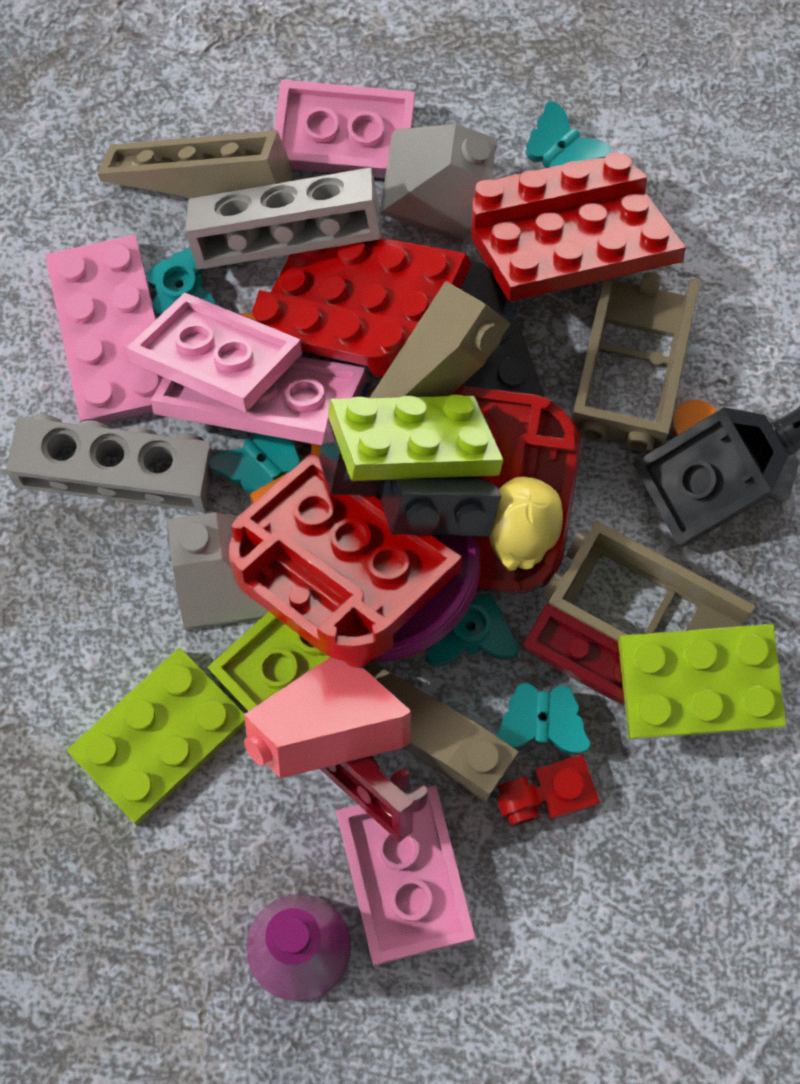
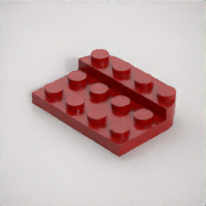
[471,153,686,302]
[252,238,471,377]
[451,386,581,594]
[229,453,462,668]

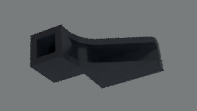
[319,418,501,536]

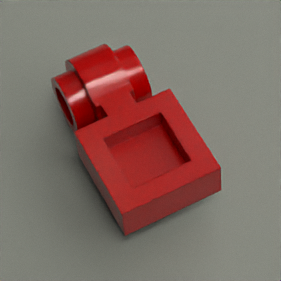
[496,754,600,826]

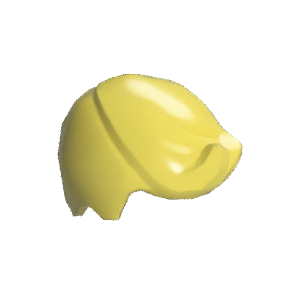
[488,477,563,571]

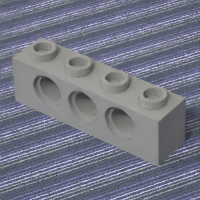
[185,167,381,270]
[6,414,214,512]

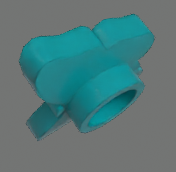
[525,100,611,168]
[147,246,217,317]
[209,433,300,493]
[427,595,519,667]
[495,683,590,755]

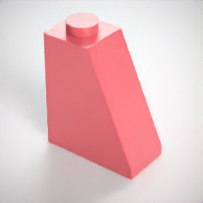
[244,657,411,779]

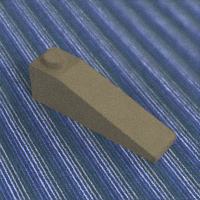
[97,130,294,198]
[370,281,510,398]
[363,663,519,804]

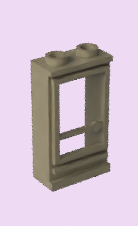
[571,272,700,452]
[542,520,755,642]

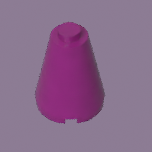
[246,894,351,1001]

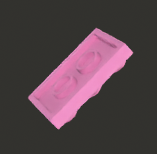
[274,80,415,178]
[126,293,302,412]
[336,785,476,966]

